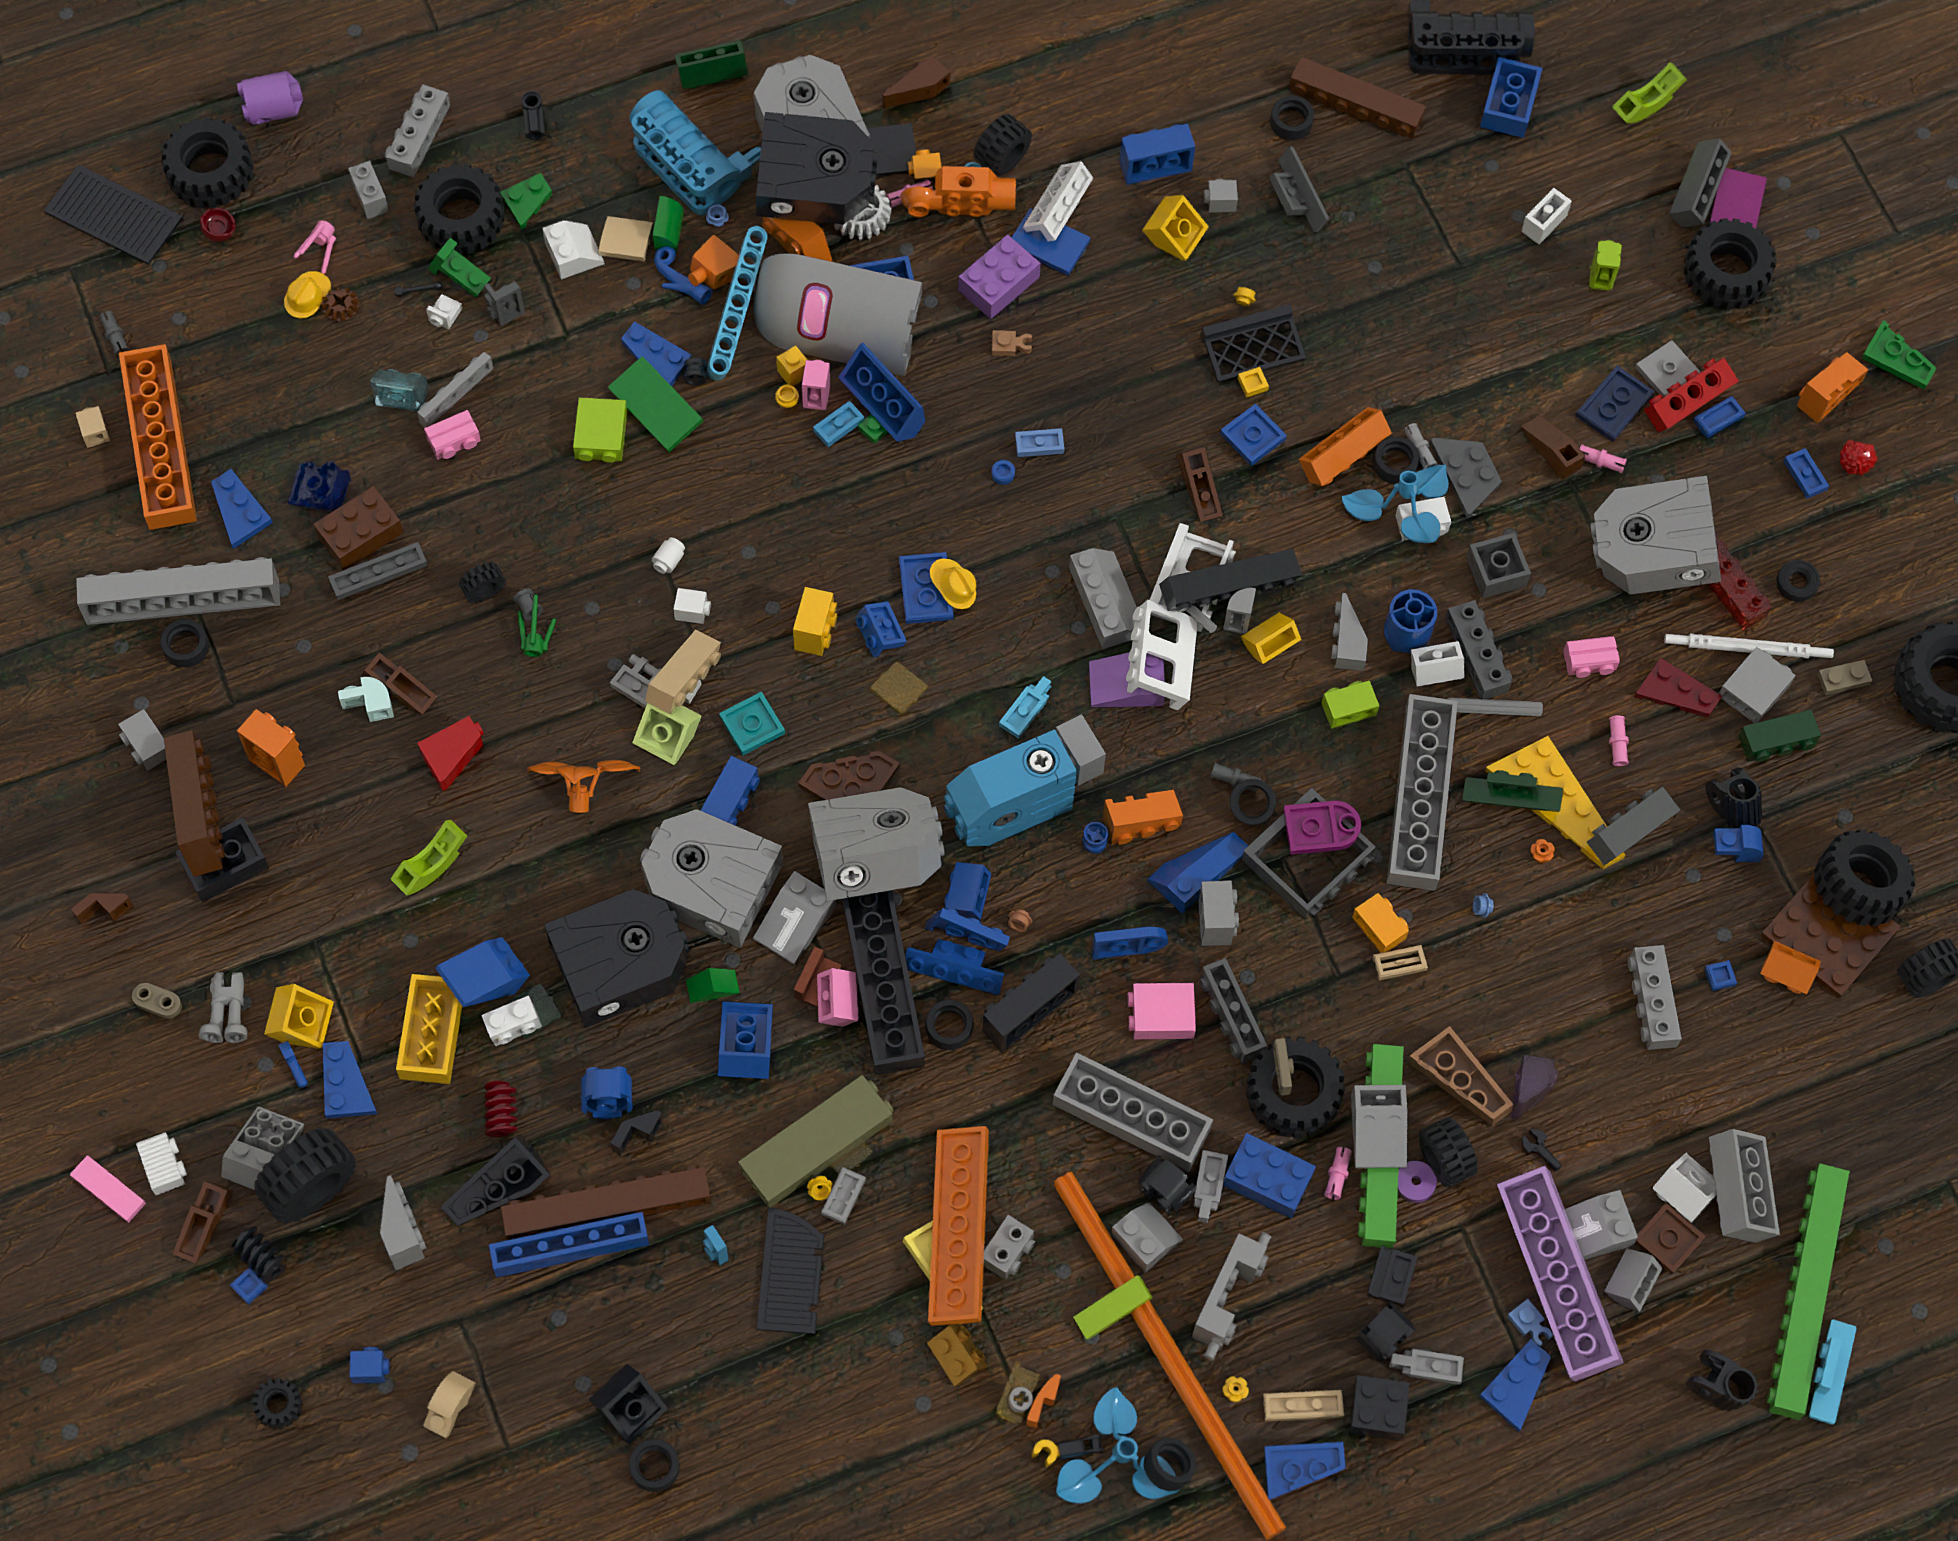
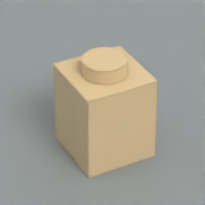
[76,406,110,448]

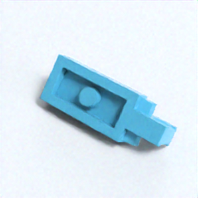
[999,676,1051,739]

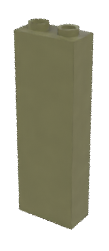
[738,1075,894,1208]

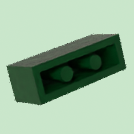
[675,40,749,89]
[1738,710,1821,762]

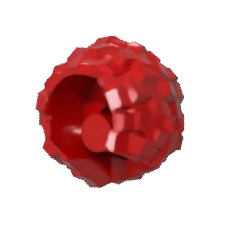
[1840,440,1878,476]

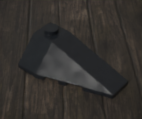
[441,1134,551,1225]

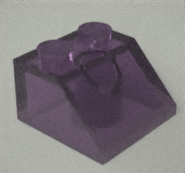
[1511,1055,1558,1119]

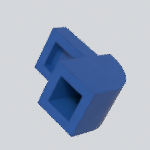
[1713,825,1764,862]

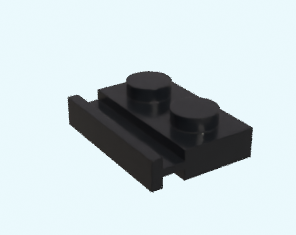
[1367,1246,1417,1307]

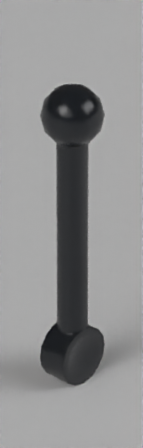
[394,281,443,297]

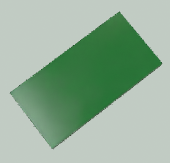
[608,356,704,452]

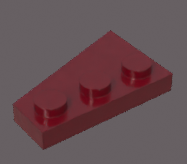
[1634,658,1722,718]

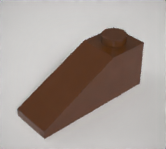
[1176,447,1223,522]

